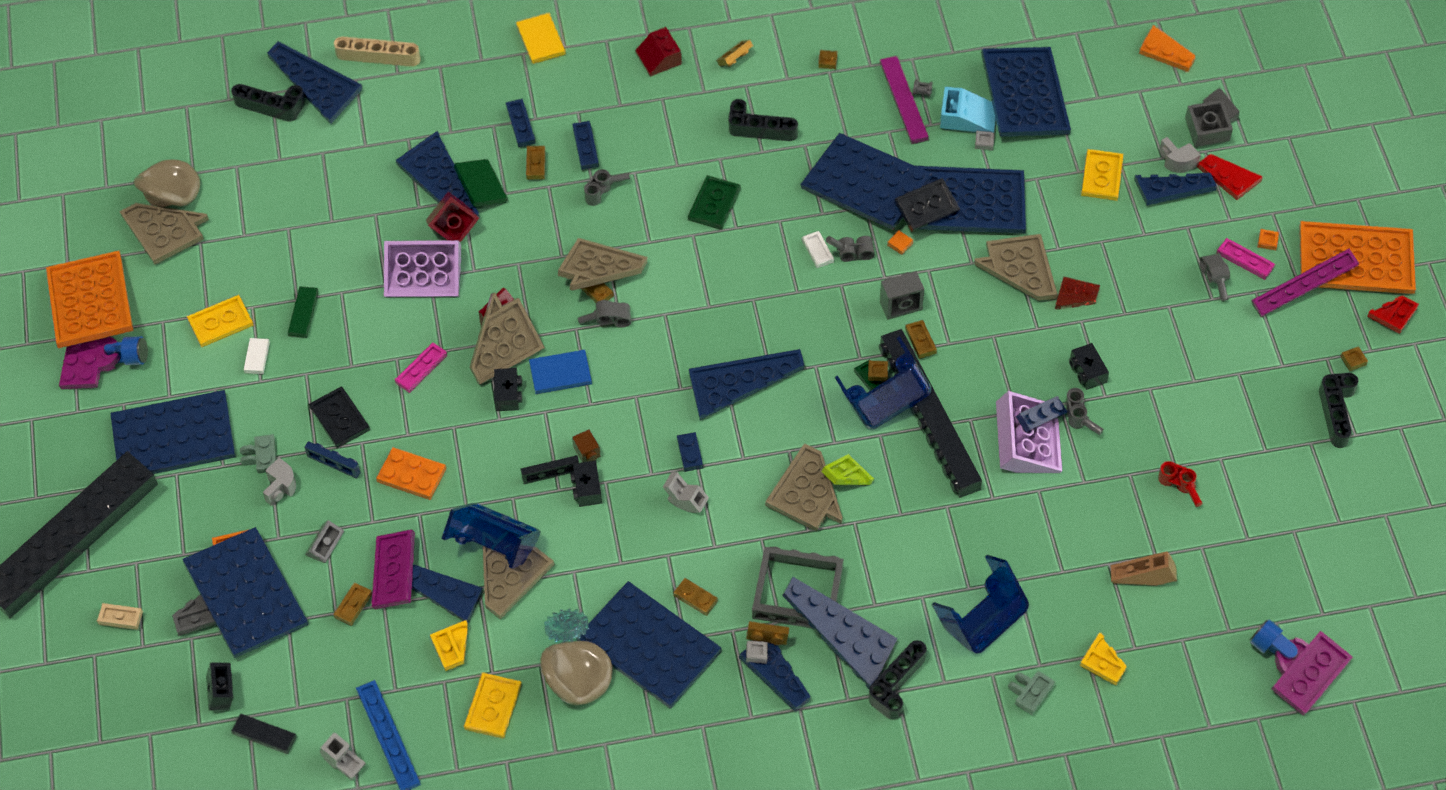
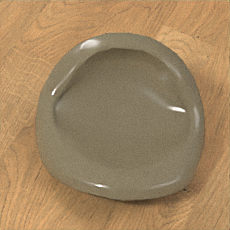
[134,159,200,207]
[540,641,612,705]

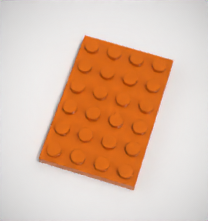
[1299,221,1416,294]
[46,251,134,348]

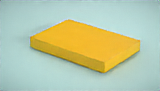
[516,13,566,64]
[1081,149,1123,201]
[187,295,254,348]
[464,672,522,739]

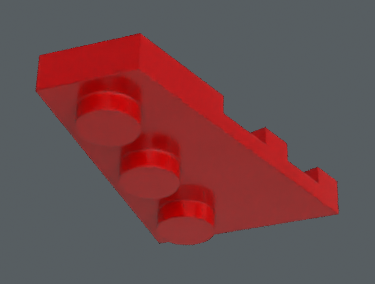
[1197,153,1263,200]

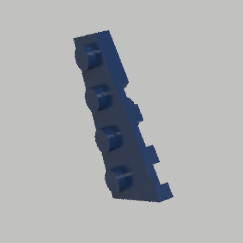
[1134,173,1217,205]
[739,641,811,712]

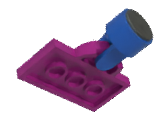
[59,336,148,390]
[1250,619,1353,716]

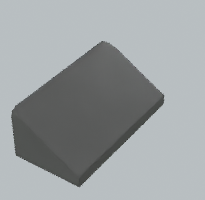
[1203,88,1240,123]
[305,520,344,563]

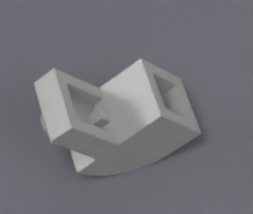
[1159,137,1201,173]
[263,458,296,506]
[663,472,709,513]
[320,732,365,780]

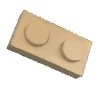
[97,603,143,630]

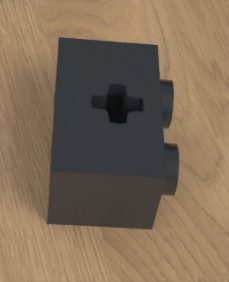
[1069,343,1109,390]
[494,368,522,411]
[570,460,602,507]
[206,662,233,711]

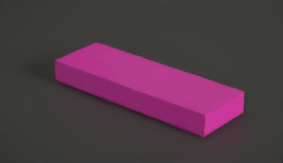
[1217,238,1275,280]
[395,342,448,393]

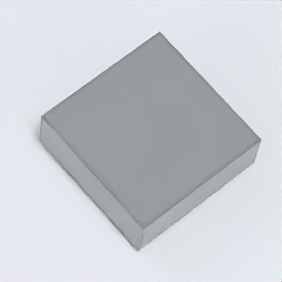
[975,131,995,151]
[746,641,767,663]

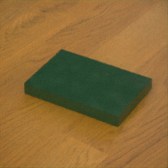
[454,159,508,207]
[688,175,741,230]

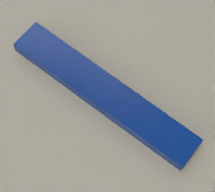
[356,680,421,790]

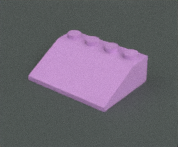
[384,241,461,297]
[996,391,1062,473]

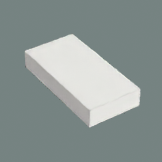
[802,231,834,268]
[244,338,270,374]

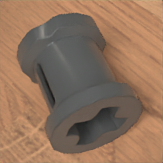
[913,79,933,98]

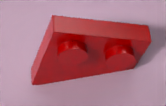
[1367,295,1419,334]

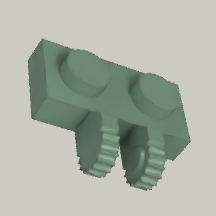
[240,434,276,473]
[1008,671,1055,715]

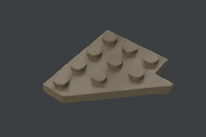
[120,203,209,265]
[974,234,1057,301]
[558,238,648,291]
[469,293,544,384]
[765,443,843,531]
[482,528,554,619]

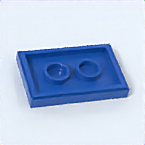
[529,350,592,394]

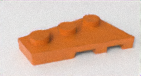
[1139,25,1196,72]

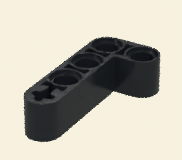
[231,84,306,122]
[728,99,798,141]
[1319,373,1359,448]
[868,640,927,720]

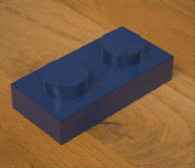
[677,432,703,472]

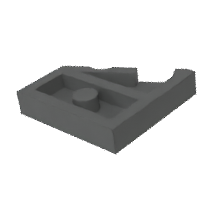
[172,595,216,636]

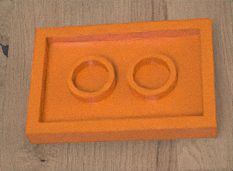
[376,447,446,500]

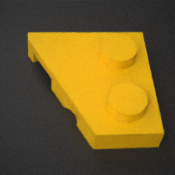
[430,620,468,671]
[1080,633,1127,685]

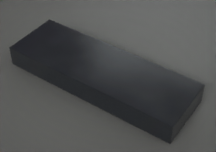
[520,455,579,484]
[231,713,297,754]

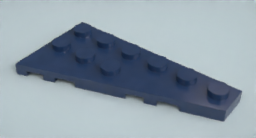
[267,41,363,124]
[396,131,480,218]

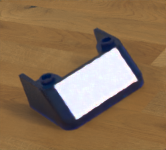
[834,336,931,429]
[441,503,541,569]
[931,555,1029,653]

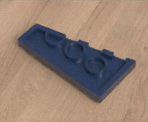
[412,564,483,624]

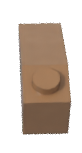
[1111,551,1177,585]

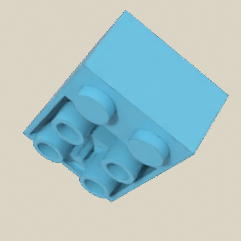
[940,87,996,132]

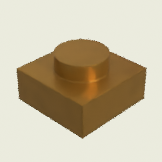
[818,50,838,69]
[1340,346,1368,371]
[868,360,888,381]

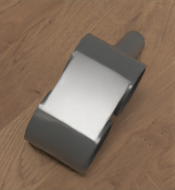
[584,169,630,206]
[826,236,875,262]
[1200,253,1230,301]
[578,300,631,327]
[1065,388,1104,435]

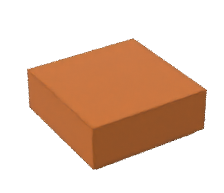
[1257,229,1279,251]
[887,230,913,255]

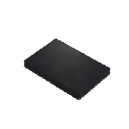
[894,178,960,232]
[308,386,370,448]

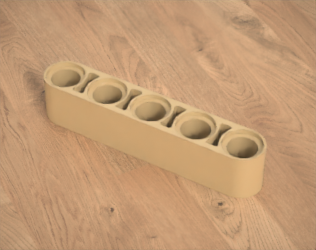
[334,37,421,66]

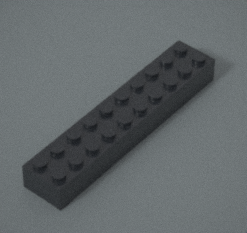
[0,451,158,619]

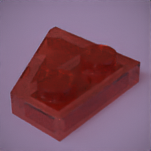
[1055,277,1100,310]

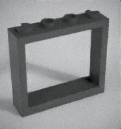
[752,546,844,629]

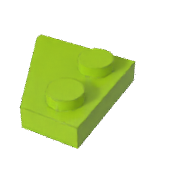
[821,454,874,485]

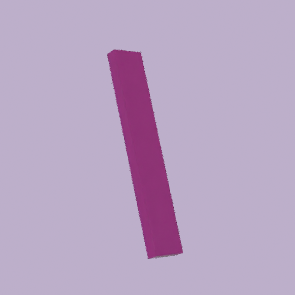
[880,56,929,144]
[1251,249,1359,317]

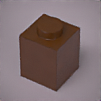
[572,429,601,462]

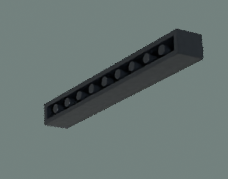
[879,329,982,498]

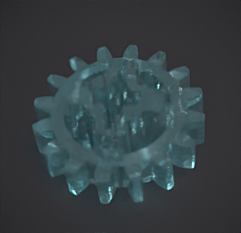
[544,608,589,643]

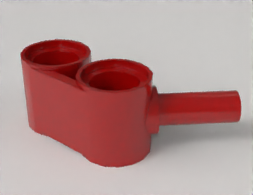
[1158,461,1203,507]

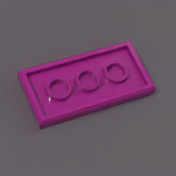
[371,529,415,610]

